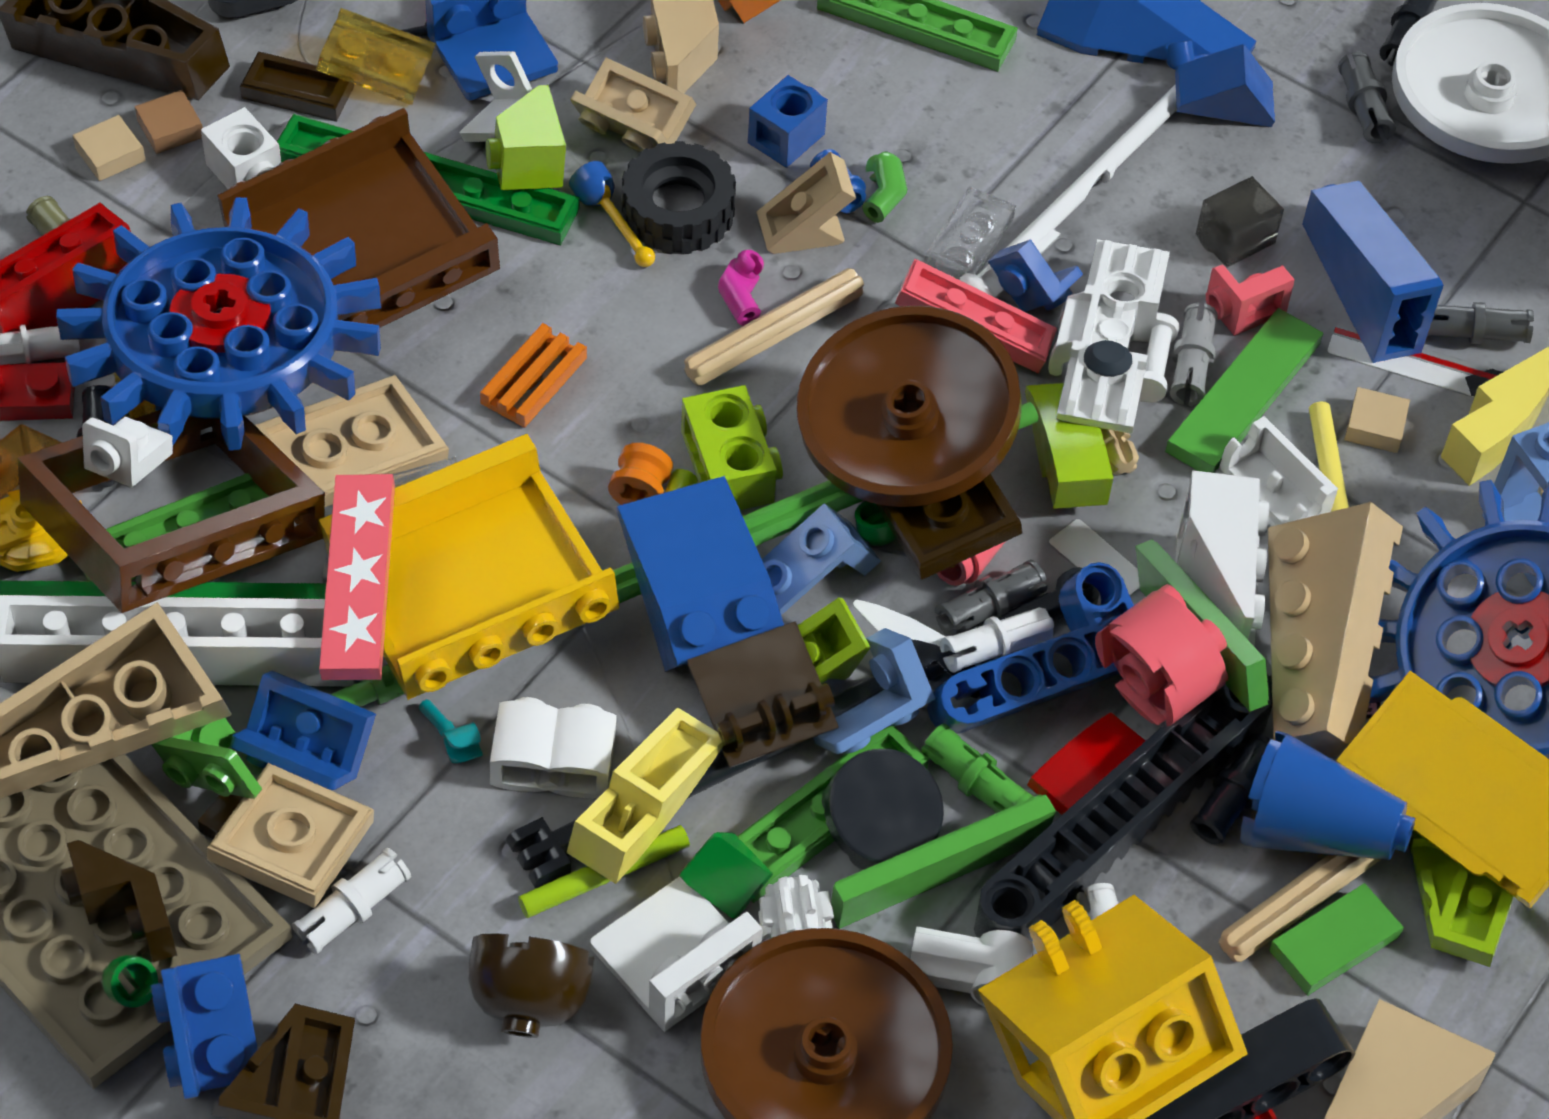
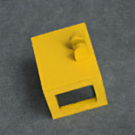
[978,894,1248,1119]

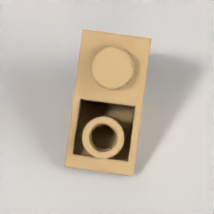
[643,0,719,93]

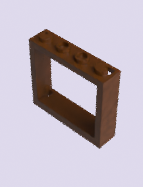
[17,409,325,613]

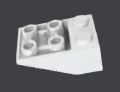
[1175,470,1269,646]

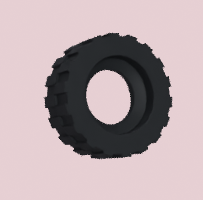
[621,141,736,254]

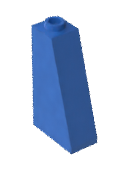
[1302,180,1444,363]

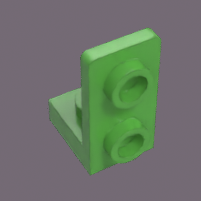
[151,718,262,799]

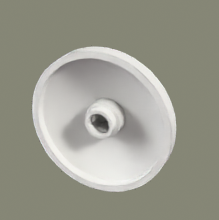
[1392,3,1549,164]

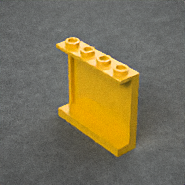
[319,434,619,700]

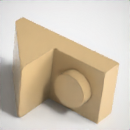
[756,152,856,254]

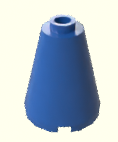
[1240,731,1415,860]

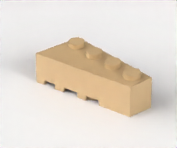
[0,602,232,799]

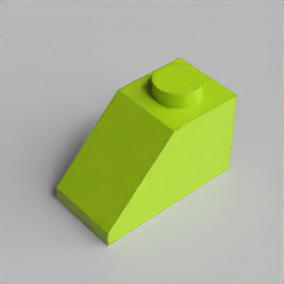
[486,85,566,190]

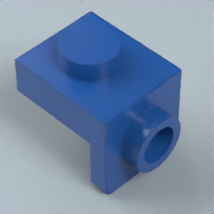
[988,239,1083,312]

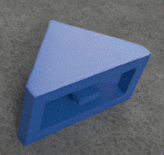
[1175,44,1275,127]

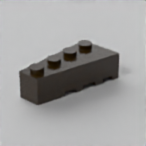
[0,0,230,101]

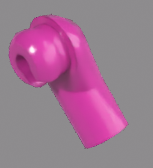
[718,250,764,326]

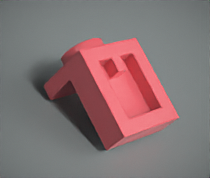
[1206,264,1295,336]

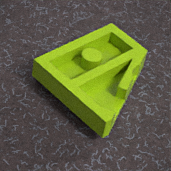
[1409,830,1514,967]

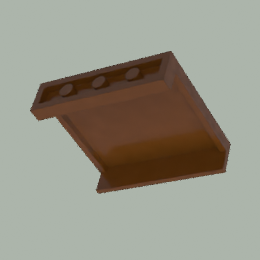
[217,108,500,330]

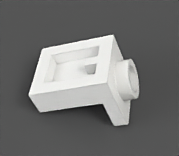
[82,417,173,488]

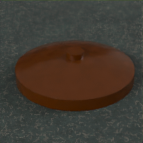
[797,306,1022,507]
[700,928,953,1119]

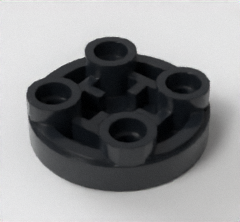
[822,749,944,870]

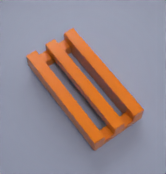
[480,323,587,428]

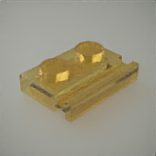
[316,8,436,105]

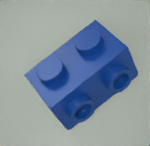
[230,670,376,790]

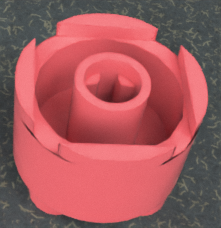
[1095,584,1228,726]

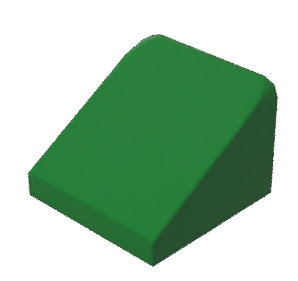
[679,832,773,919]

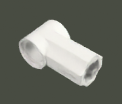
[910,927,1034,1007]

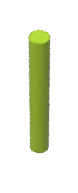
[518,825,690,919]

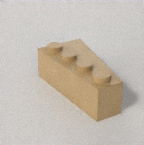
[1268,502,1403,758]

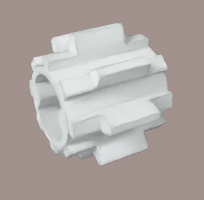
[758,875,834,939]

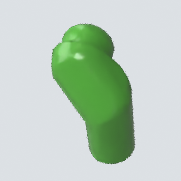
[862,151,908,223]

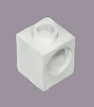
[201,107,281,190]

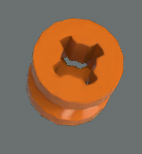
[608,443,673,505]

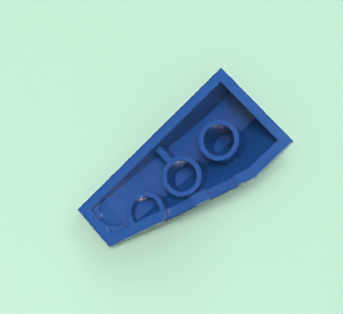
[1036,0,1256,63]

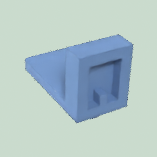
[762,503,881,615]
[813,628,935,754]

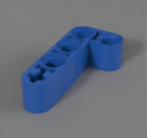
[927,562,1134,734]

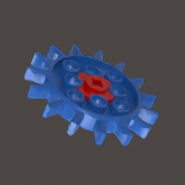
[56,197,381,451]
[1369,479,1549,759]

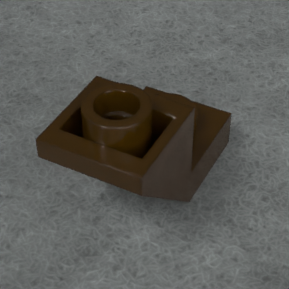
[61,840,177,962]

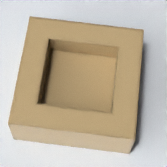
[73,115,146,181]
[1344,387,1410,453]

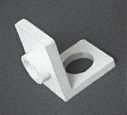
[459,51,532,142]

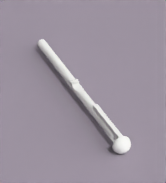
[959,84,1177,298]

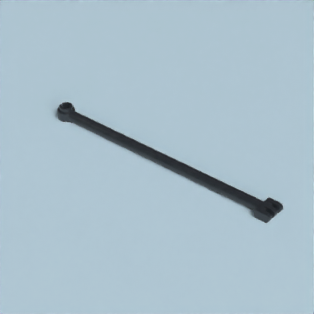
[506,567,1100,888]

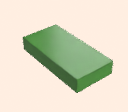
[1269,883,1404,996]

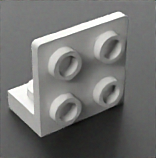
[591,876,763,1032]

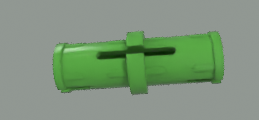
[921,723,1034,813]

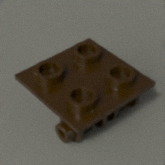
[687,621,839,768]

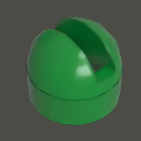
[855,501,896,547]
[101,955,158,1008]

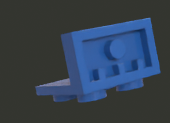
[425,0,558,100]
[151,953,258,1099]

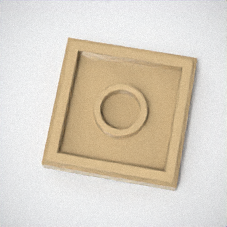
[207,763,374,908]

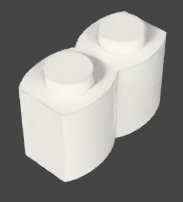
[490,697,617,799]

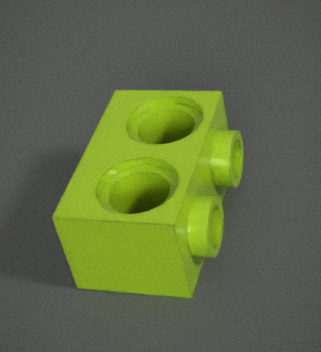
[681,385,783,510]

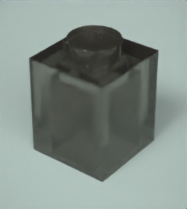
[1196,176,1284,267]

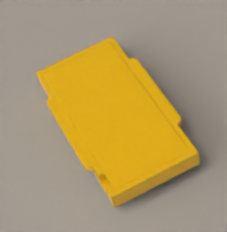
[1336,671,1549,909]

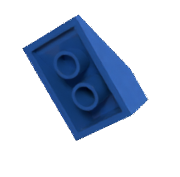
[616,476,784,672]

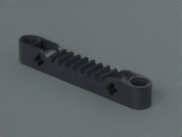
[974,674,1273,943]

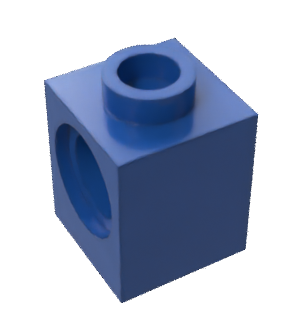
[748,75,828,168]

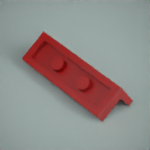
[0,203,131,333]

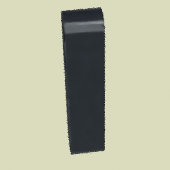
[1145,998,1356,1119]

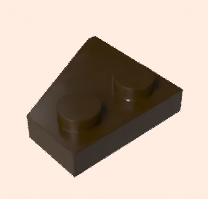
[211,1003,355,1119]

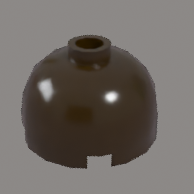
[468,933,595,1038]

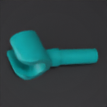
[419,699,483,764]

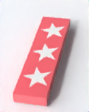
[319,474,395,680]

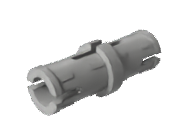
[1170,303,1218,406]

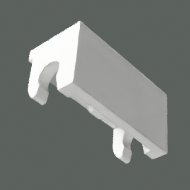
[1215,416,1338,531]

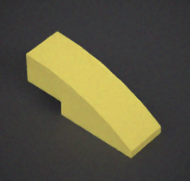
[1441,347,1549,486]
[567,707,724,884]

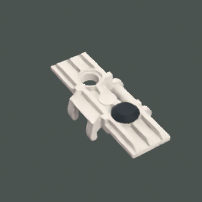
[1048,239,1179,434]

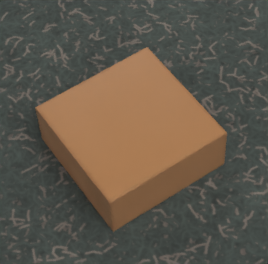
[135,90,203,154]

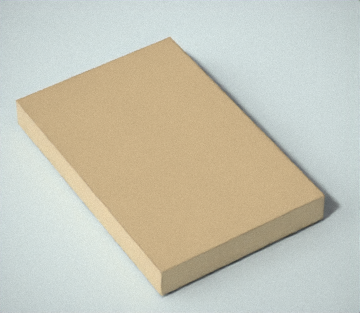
[255,375,449,507]

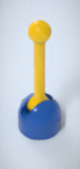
[569,161,655,267]

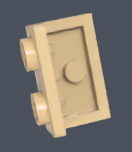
[570,57,696,152]

